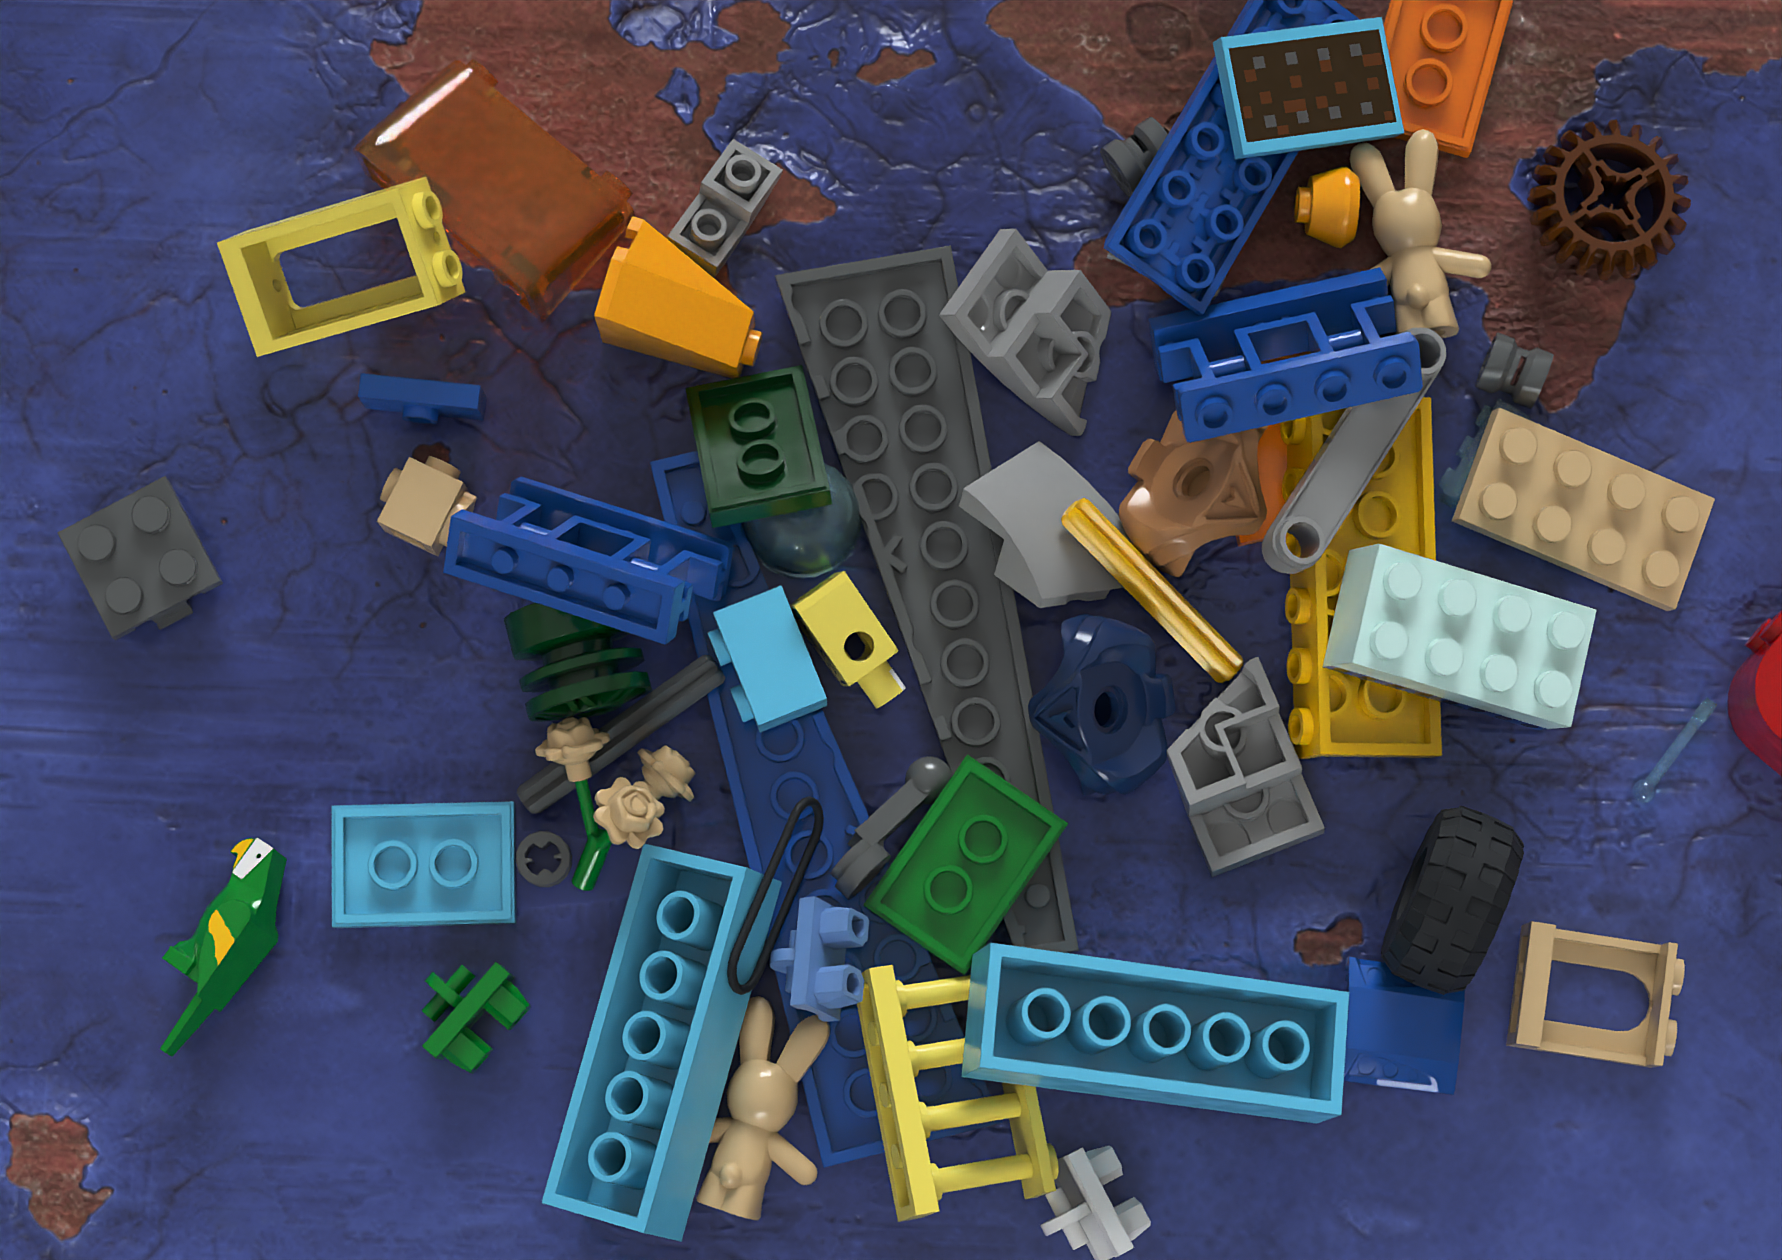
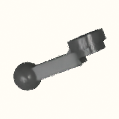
[830,756,953,900]

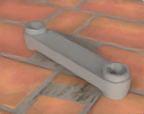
[1262,328,1446,574]

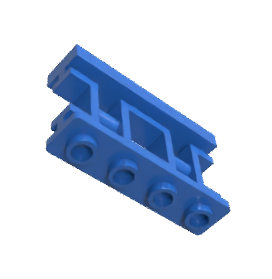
[1148,267,1423,443]
[443,477,734,645]

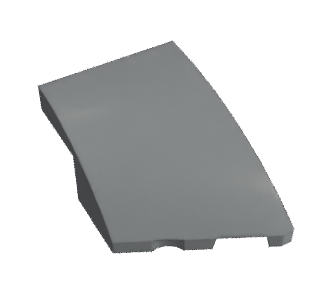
[939,229,1111,436]
[959,441,1144,608]
[1167,657,1325,877]

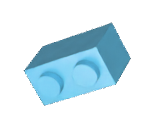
[707,585,827,733]

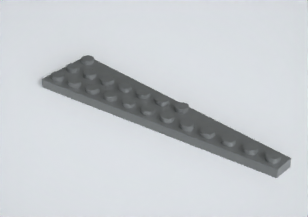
[775,245,1079,953]

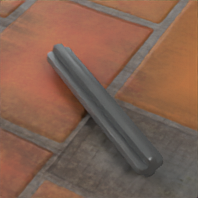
[517,655,725,814]

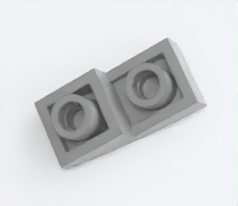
[667,139,783,277]

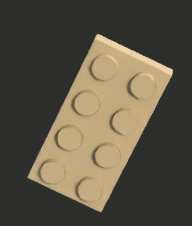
[1452,408,1715,611]

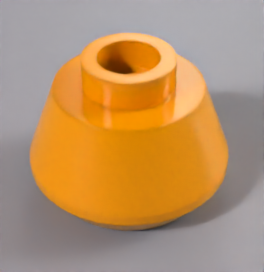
[1294,167,1360,248]

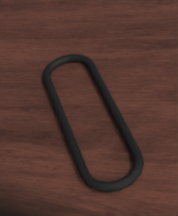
[727,796,824,995]

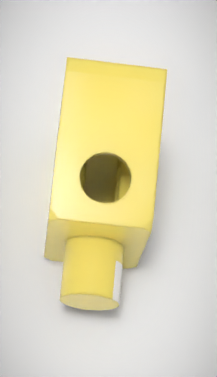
[790,571,906,709]

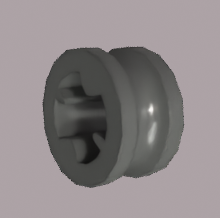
[516,831,572,887]

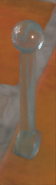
[1632,697,1717,803]

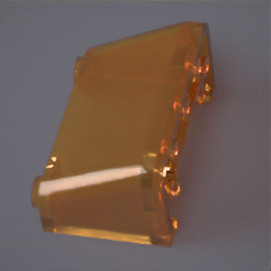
[353,59,635,323]

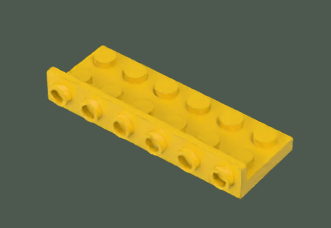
[1280,397,1442,759]

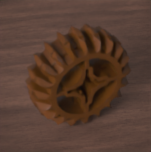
[1527,119,1691,281]

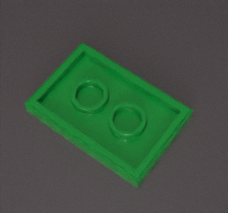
[863,754,1068,976]

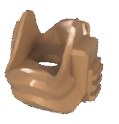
[1119,411,1268,577]

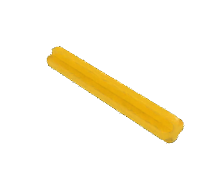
[1061,498,1244,683]

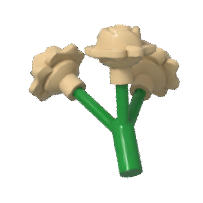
[535,717,696,891]

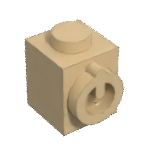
[377,456,477,556]

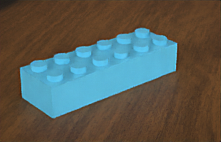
[542,844,782,1242]
[961,943,1349,1124]

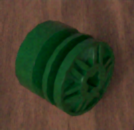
[504,603,652,722]

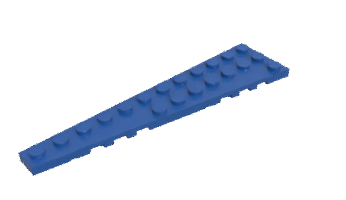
[650,451,1003,1168]

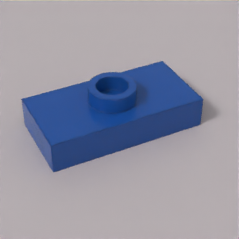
[358,373,487,424]

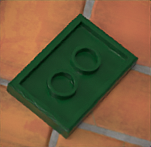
[685,365,832,528]

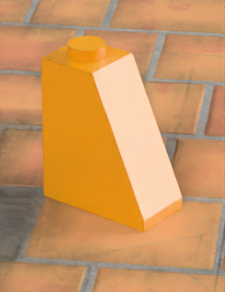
[594,216,763,379]

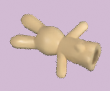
[1350,129,1491,339]
[696,996,830,1221]

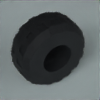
[1381,806,1524,995]

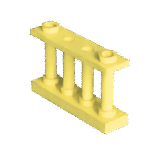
[857,965,1059,1222]

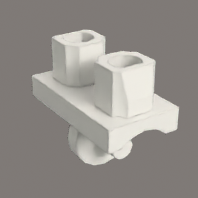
[1040,1145,1151,1260]

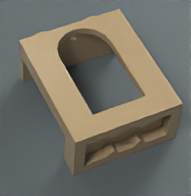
[1506,921,1685,1068]

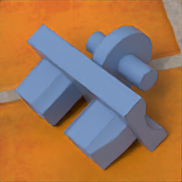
[770,896,869,1022]

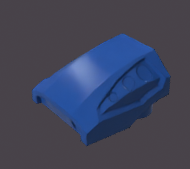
[1344,957,1465,1095]

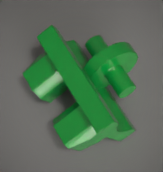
[421,962,532,1074]

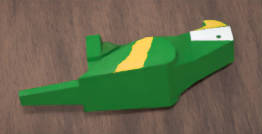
[160,838,287,1057]

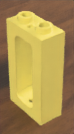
[217,176,465,357]

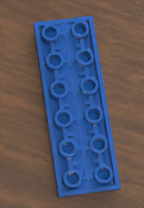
[1104,0,1360,316]

